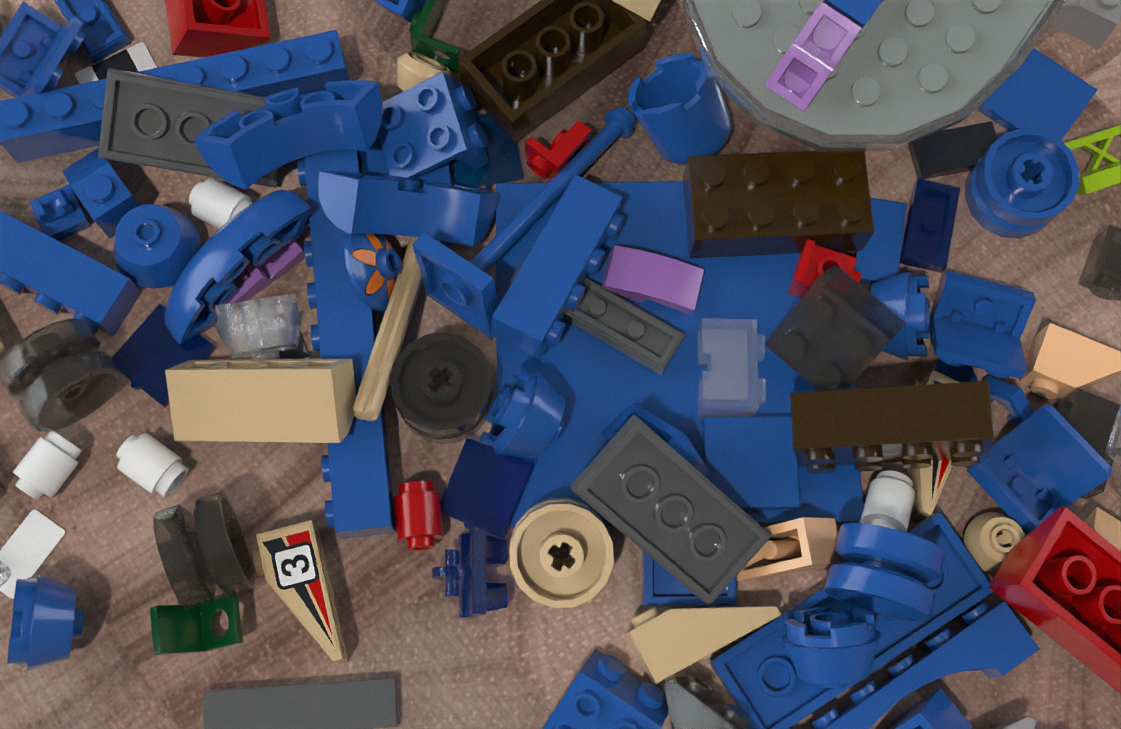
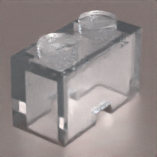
[697,318,766,418]

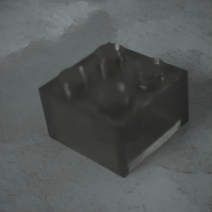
[764,264,906,391]

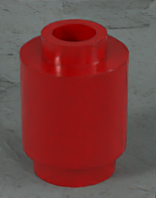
[394,481,444,551]

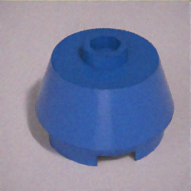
[113,204,201,289]
[862,271,930,361]
[480,367,565,459]
[7,574,85,671]
[782,606,881,688]

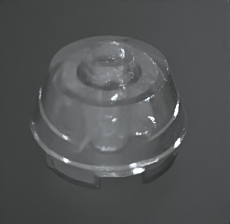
[214,293,304,359]

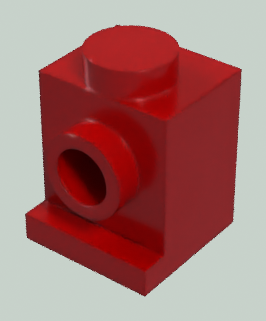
[788,239,862,309]

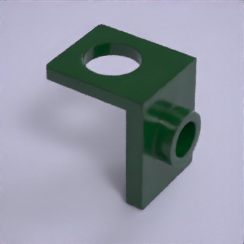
[409,0,461,73]
[150,596,243,655]

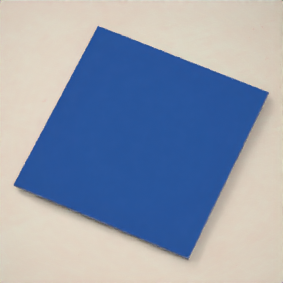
[496,182,863,528]

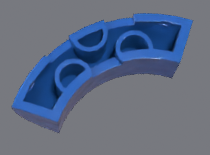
[194,80,382,190]
[318,171,499,247]
[164,189,311,344]

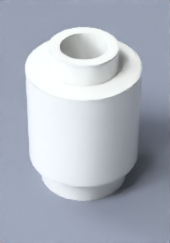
[189,177,252,229]
[13,430,82,501]
[116,433,189,498]
[860,470,915,533]

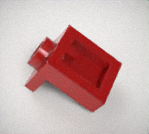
[525,120,591,179]

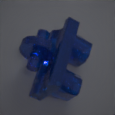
[432,528,508,619]

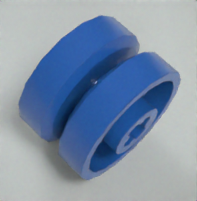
[965,128,1079,239]
[824,522,946,622]

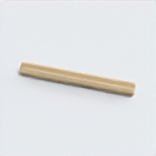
[353,237,423,422]

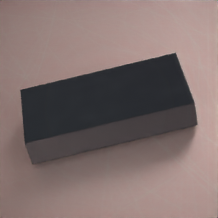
[907,121,998,181]

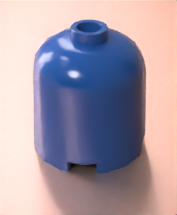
[628,53,732,166]

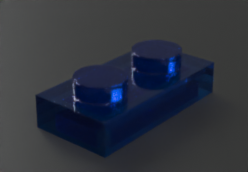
[900,179,960,273]

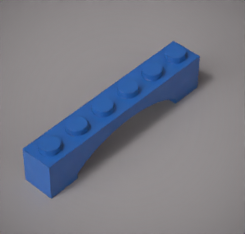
[811,601,1040,729]

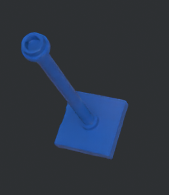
[412,107,636,340]

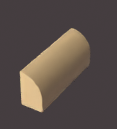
[165,359,356,443]

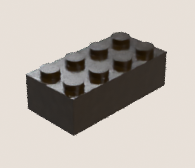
[458,0,647,144]
[683,149,874,259]
[790,381,994,474]

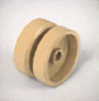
[509,497,614,608]

